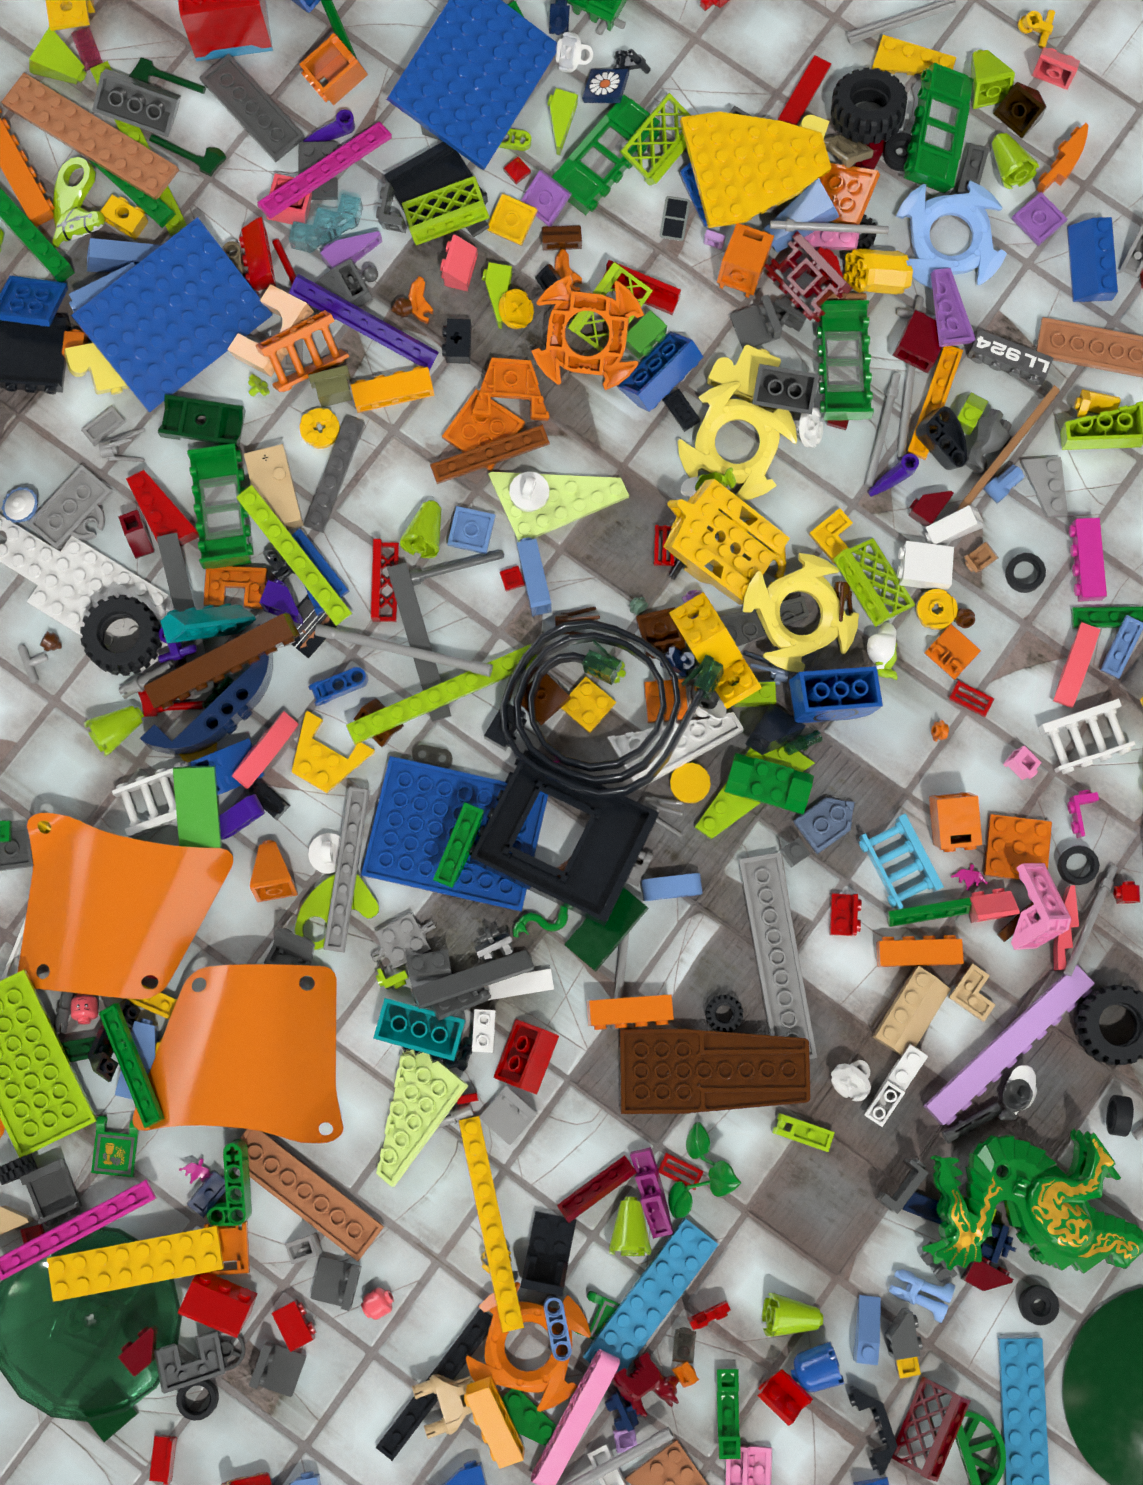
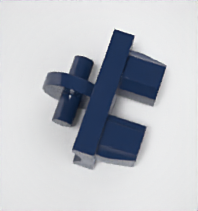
[549,0,570,35]
[660,647,696,677]
[980,1223,1017,1263]
[605,1389,643,1432]

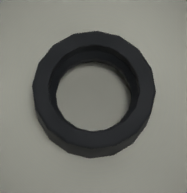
[1005,553,1046,593]
[1057,845,1100,886]
[1106,1095,1134,1137]
[176,1379,219,1421]

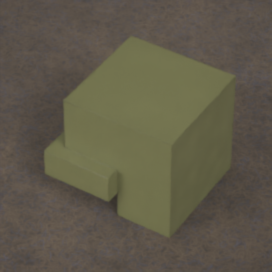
[308,365,352,408]

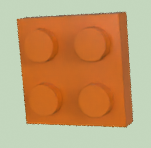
[644,679,688,723]

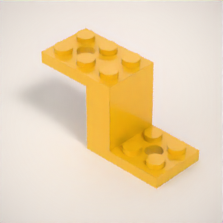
[46,0,95,31]
[669,592,762,709]

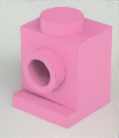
[1003,745,1041,780]

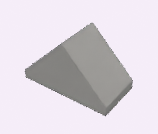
[285,1233,323,1264]

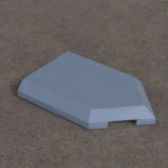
[793,797,855,854]

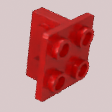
[757,1369,813,1426]

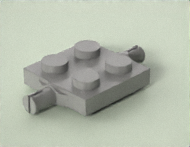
[370,913,436,969]

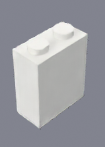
[897,541,954,591]

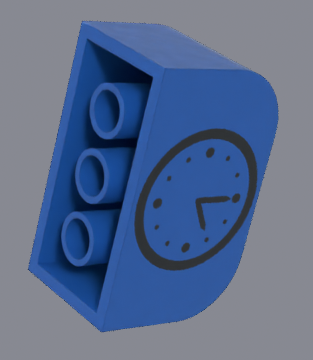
[789,666,883,723]

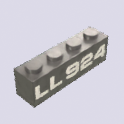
[967,329,1053,385]

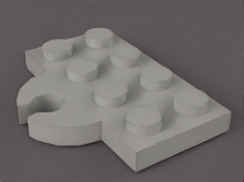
[27,465,113,550]

